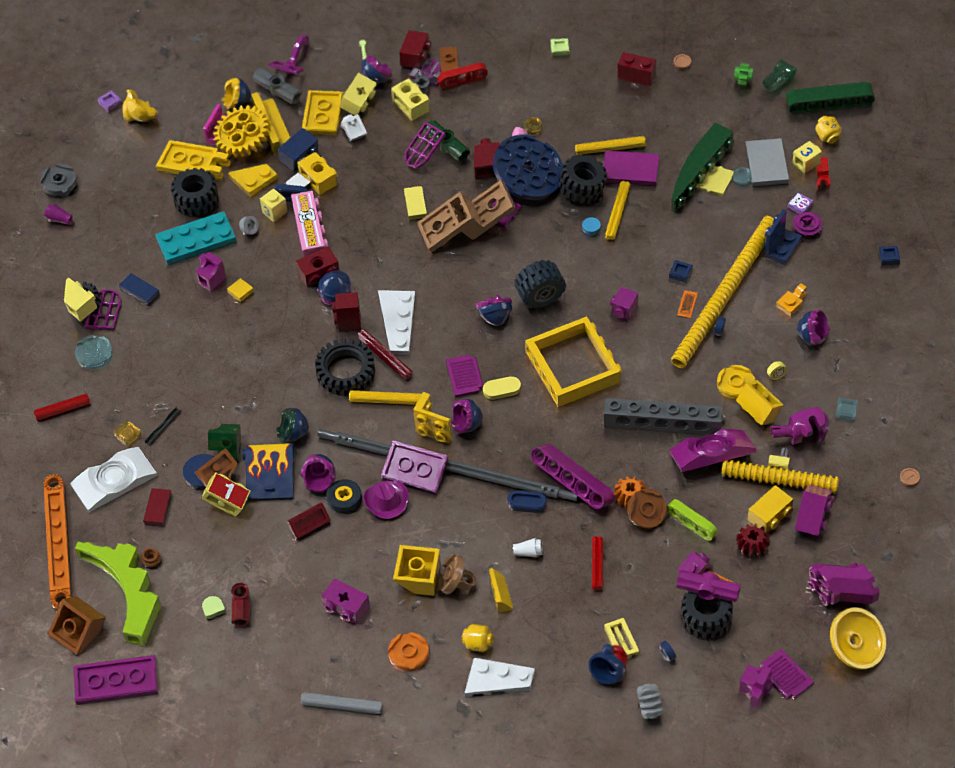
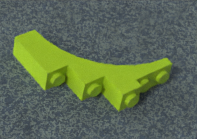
[75,542,161,647]

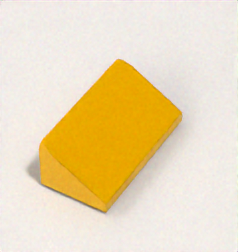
[489,568,513,613]

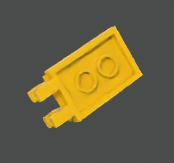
[156,140,231,181]

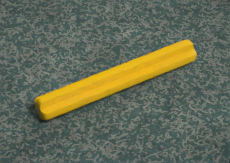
[575,136,646,155]
[605,181,630,240]
[349,390,422,405]

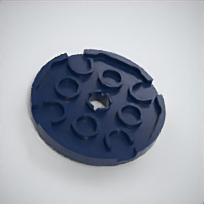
[493,135,563,200]

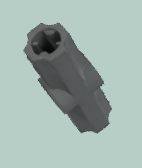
[253,67,302,104]

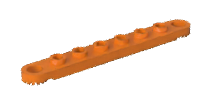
[43,474,71,610]

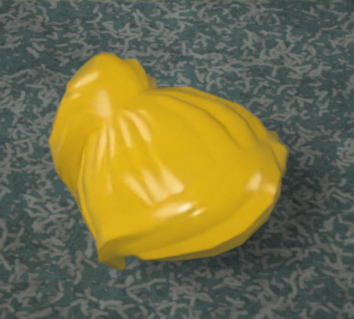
[122,90,158,122]

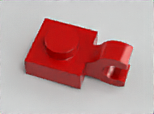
[816,157,831,190]

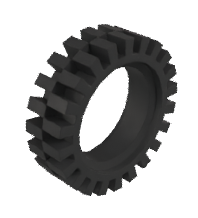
[315,338,375,396]

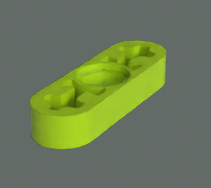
[667,499,718,541]

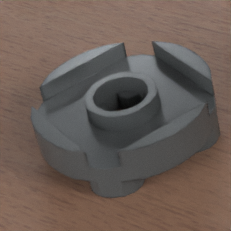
[40,164,77,197]

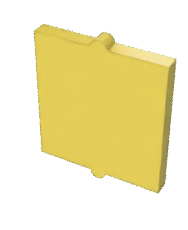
[696,166,735,196]

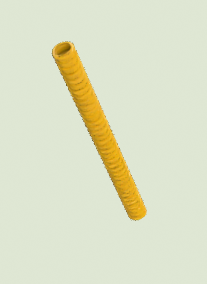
[671,216,774,368]

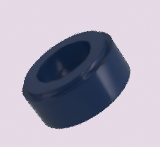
[714,316,726,336]
[659,640,677,662]

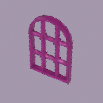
[404,122,446,168]
[85,289,121,330]

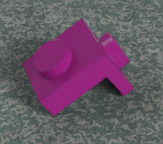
[677,551,713,575]

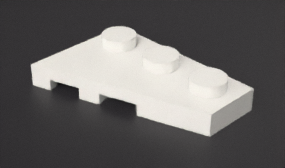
[465,658,535,697]

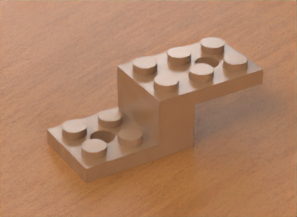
[417,180,516,252]

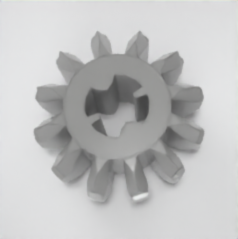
[637,684,663,719]

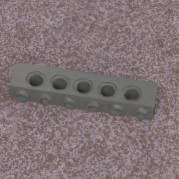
[604,398,722,435]

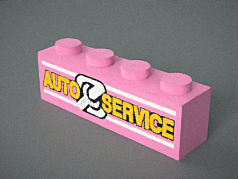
[291,191,328,257]

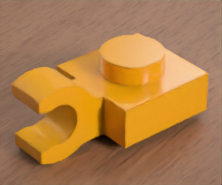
[776,283,807,317]

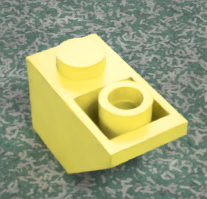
[64,278,97,321]

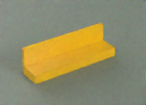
[251,92,290,155]

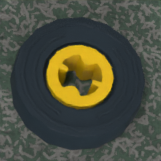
[326,479,362,513]

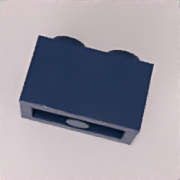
[278,128,318,171]

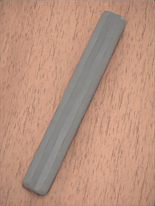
[301,692,383,714]

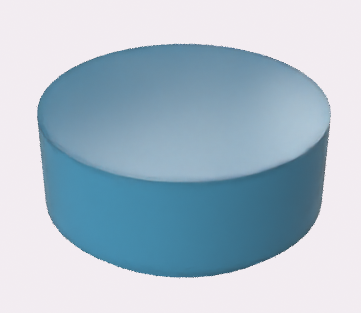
[582,217,601,236]

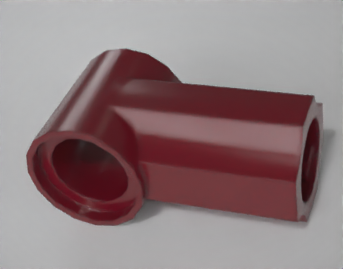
[231,583,251,626]

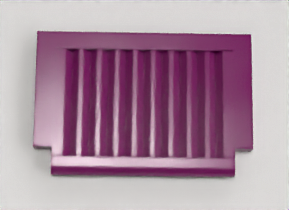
[446,355,483,397]
[760,648,814,699]

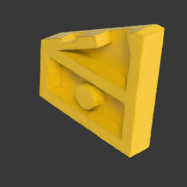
[228,164,278,197]

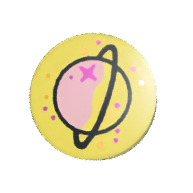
[767,361,787,380]

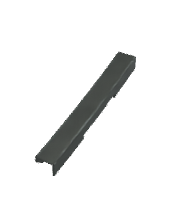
[145,406,181,446]

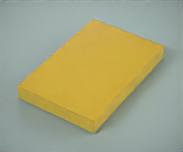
[302,90,344,135]

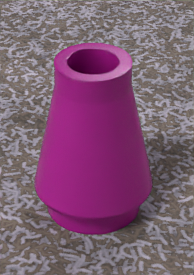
[44,204,73,225]

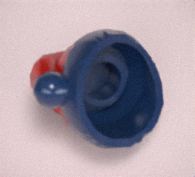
[588,644,628,684]

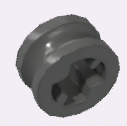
[414,76,430,94]

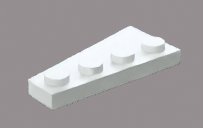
[378,290,415,355]

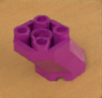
[808,562,880,606]

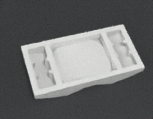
[70,447,158,513]

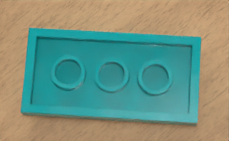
[155,211,237,265]

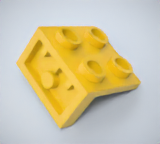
[413,392,452,444]

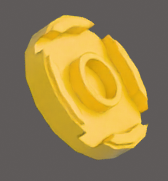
[717,365,755,399]

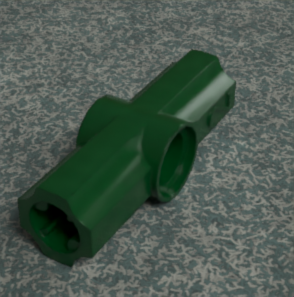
[424,120,470,162]

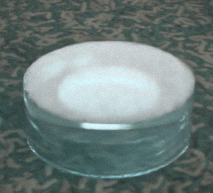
[733,168,751,185]

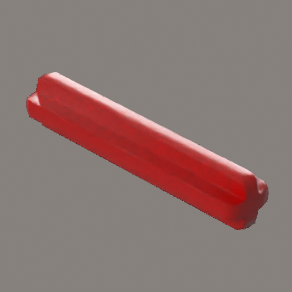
[34,393,90,420]
[592,536,603,591]

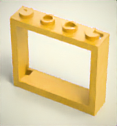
[525,316,622,407]

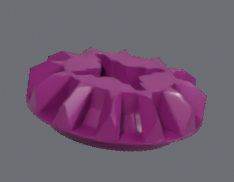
[793,212,823,237]

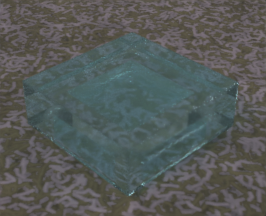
[835,398,858,420]

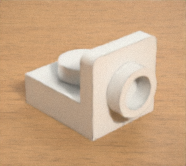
[340,115,367,142]

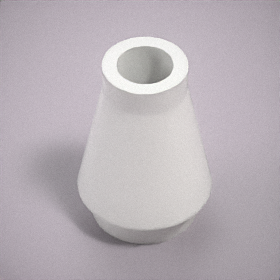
[513,538,543,558]

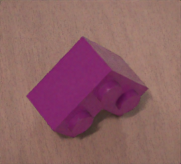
[795,484,834,536]

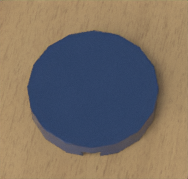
[183,454,214,489]

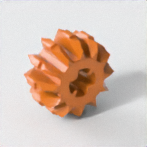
[614,476,647,509]

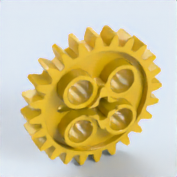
[213,105,271,157]

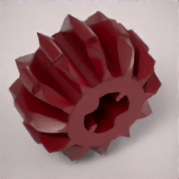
[736,523,770,558]

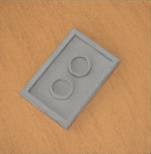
[745,138,789,186]

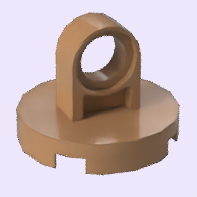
[437,554,477,594]

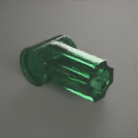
[762,60,797,92]

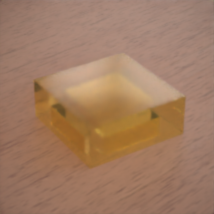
[113,420,141,446]

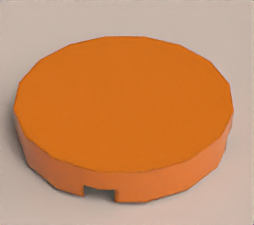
[388,632,429,671]

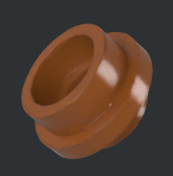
[141,548,161,567]

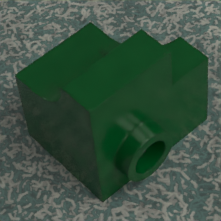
[208,424,241,460]

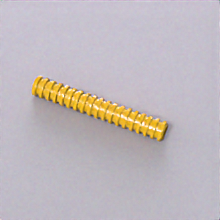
[721,460,839,494]

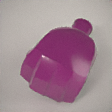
[771,407,829,445]

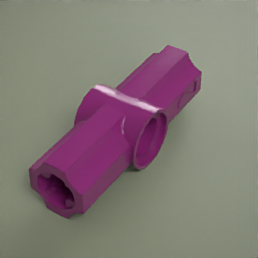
[676,570,741,602]

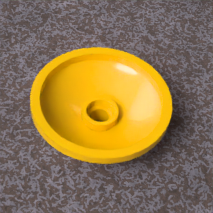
[830,608,886,669]

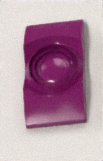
[670,429,757,472]

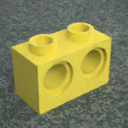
[391,79,430,121]

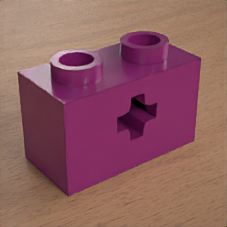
[321,578,370,624]

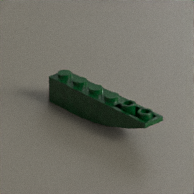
[671,122,734,212]

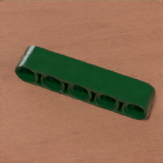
[786,82,875,113]

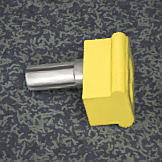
[768,448,790,470]

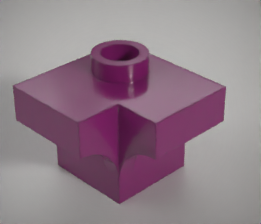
[195,252,226,291]
[739,665,773,709]

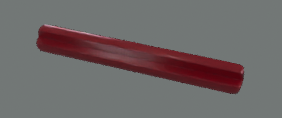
[358,329,413,380]

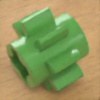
[734,63,754,85]

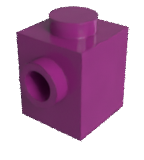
[610,287,638,320]

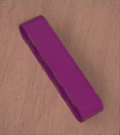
[531,444,615,509]

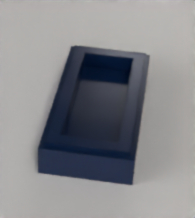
[119,273,160,305]

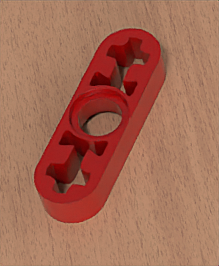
[437,63,488,89]

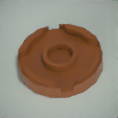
[627,489,667,528]

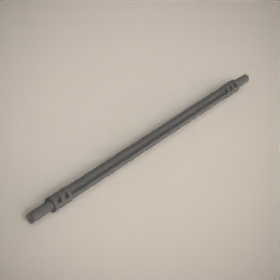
[317,429,578,501]

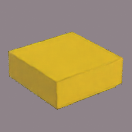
[227,278,254,302]

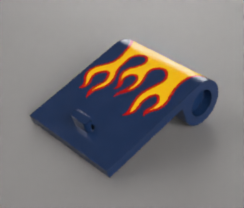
[242,443,295,500]

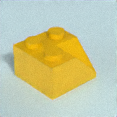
[393,545,441,596]

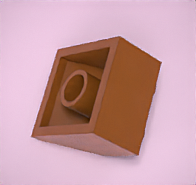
[47,596,106,655]

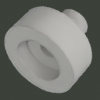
[239,216,259,235]

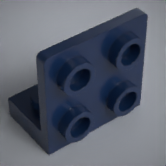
[764,209,802,265]

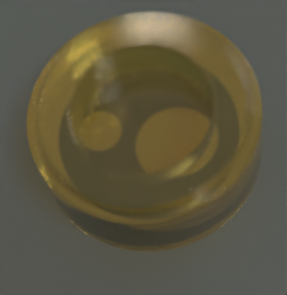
[524,117,542,135]

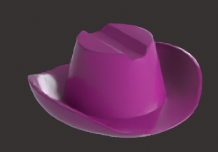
[363,481,409,519]

